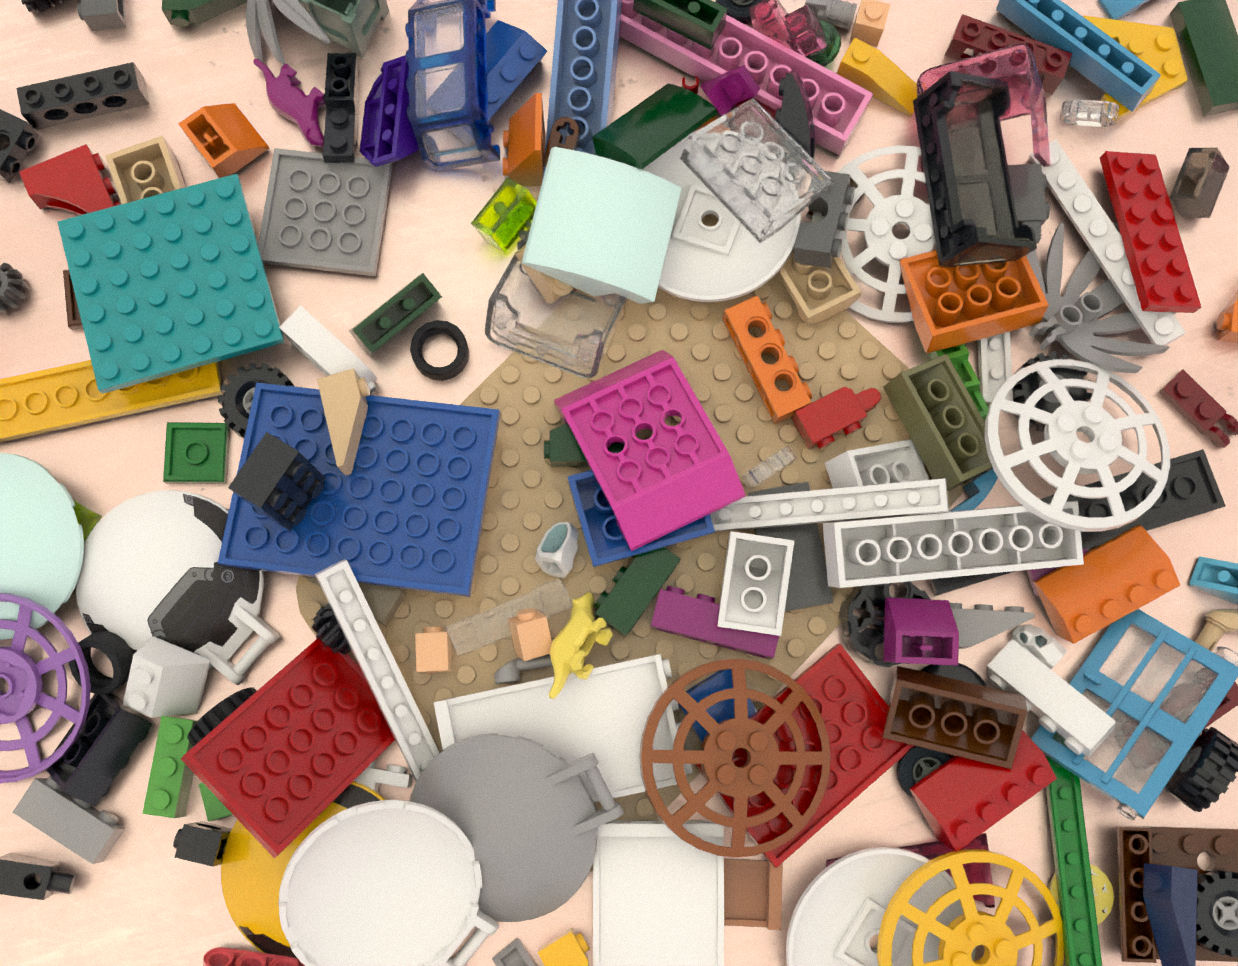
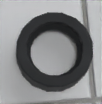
[410,320,469,381]
[69,631,133,695]

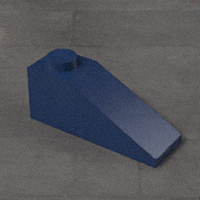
[1143,863,1198,966]

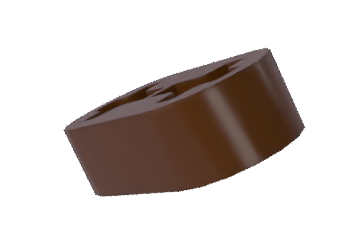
[544,117,581,167]

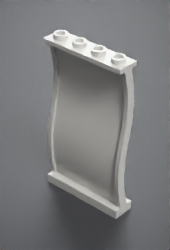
[434,654,693,802]
[593,820,724,966]

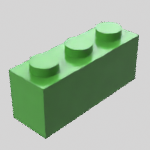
[142,716,198,818]

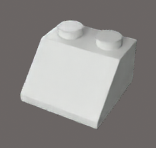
[123,636,211,718]

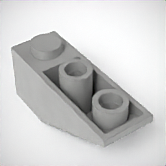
[950,603,1034,649]

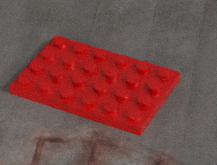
[181,639,395,858]
[694,644,914,868]

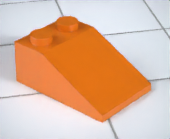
[503,93,545,186]

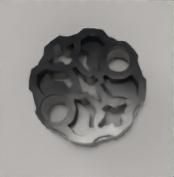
[839,581,930,667]

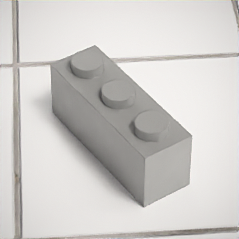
[12,776,125,864]

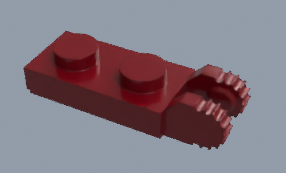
[1159,369,1238,448]

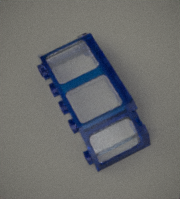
[405,0,500,171]

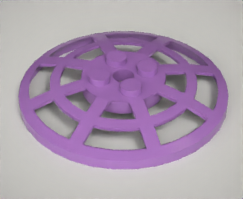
[0,593,91,783]

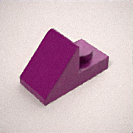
[700,65,760,118]

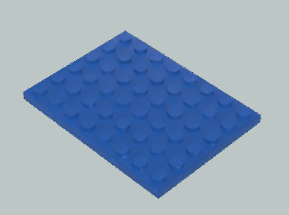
[218,382,501,597]

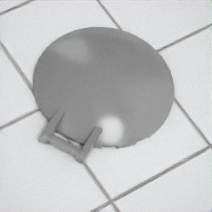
[410,733,624,922]

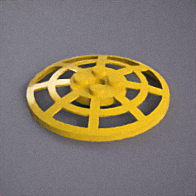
[877,849,1065,966]

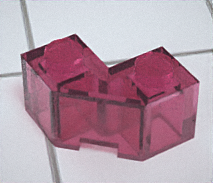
[749,0,826,57]

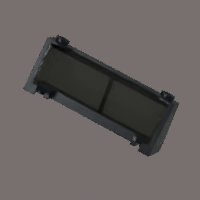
[913,71,1037,267]

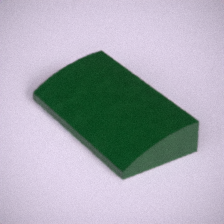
[1170,0,1238,117]
[592,83,717,169]

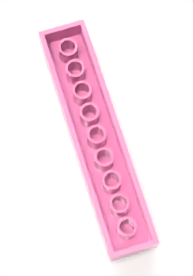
[619,0,873,156]

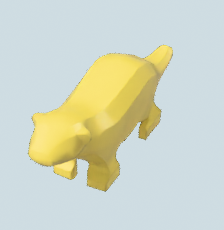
[549,592,613,699]

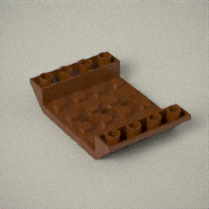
[1117,826,1238,963]

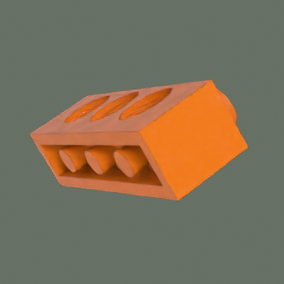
[722,295,812,424]

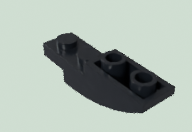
[323,53,359,163]
[774,71,815,191]

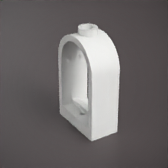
[279,305,377,395]

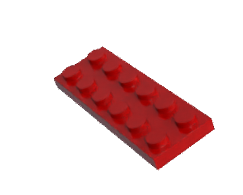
[1099,151,1201,313]

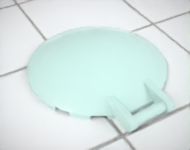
[0,453,84,640]

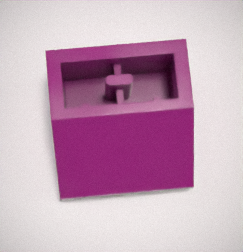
[883,597,959,665]

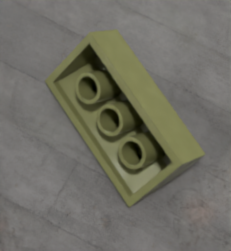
[883,354,993,491]

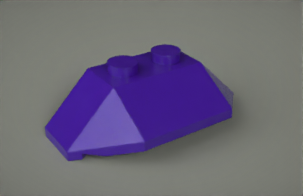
[359,55,426,167]

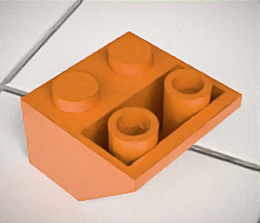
[178,103,270,178]

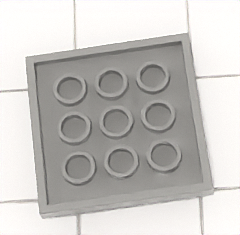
[258,148,393,276]

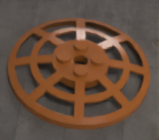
[639,659,831,858]

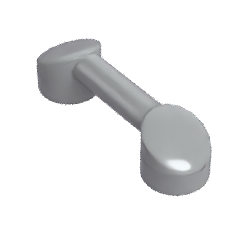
[494,654,553,684]

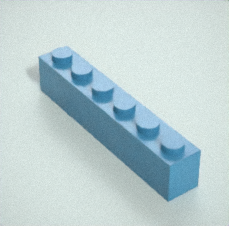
[996,0,1161,112]

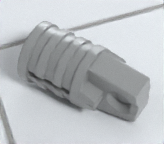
[803,0,857,30]

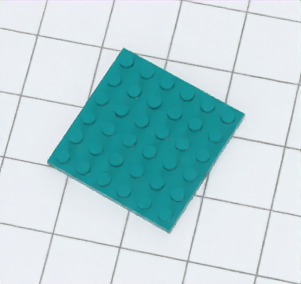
[57,174,285,394]

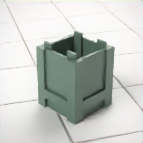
[299,0,389,58]

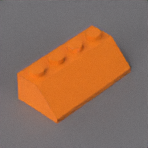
[1033,525,1180,644]

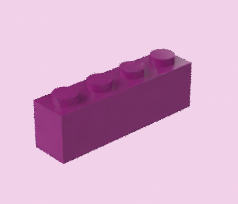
[650,586,779,660]

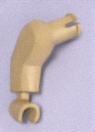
[1194,609,1238,652]

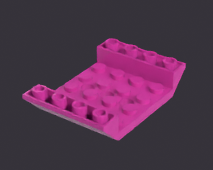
[554,349,746,551]

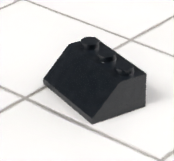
[46,692,152,806]

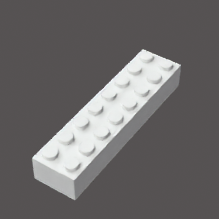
[823,501,1084,588]

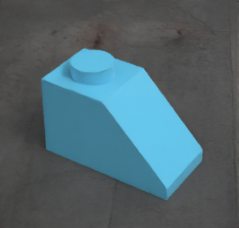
[1189,556,1238,604]

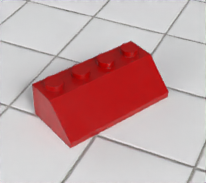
[909,730,1057,852]

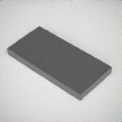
[747,482,833,612]

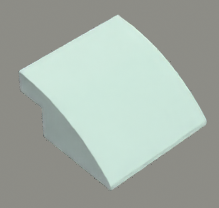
[522,147,682,304]

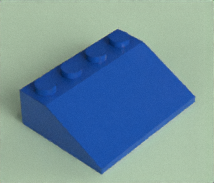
[568,470,715,567]

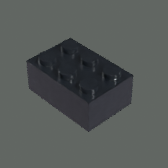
[228,432,326,531]

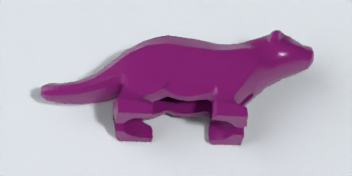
[253,59,326,148]

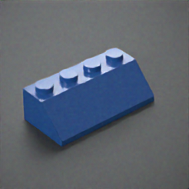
[425,20,547,145]

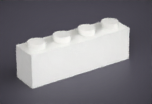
[987,639,1116,758]

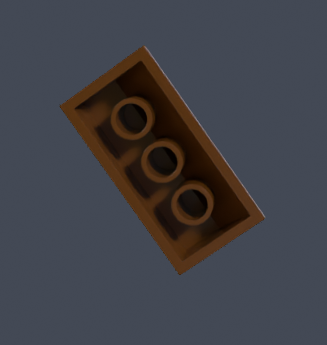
[883,666,1027,769]

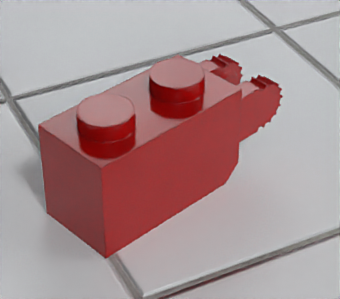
[791,387,882,450]

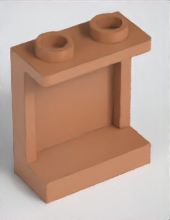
[724,858,783,930]

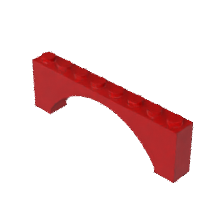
[19,144,121,215]

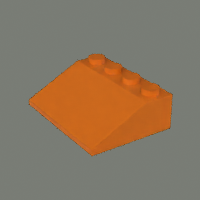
[899,234,1049,354]

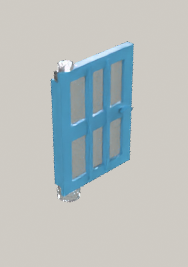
[1031,609,1238,820]

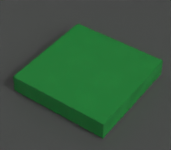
[163,422,230,484]

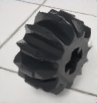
[312,603,352,655]

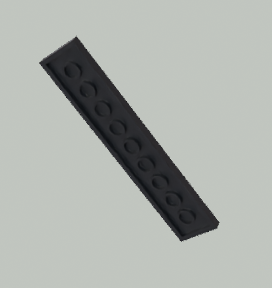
[929,449,1226,596]

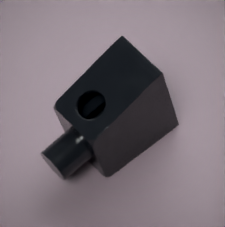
[0,852,76,900]

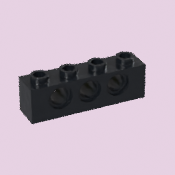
[16,62,150,130]

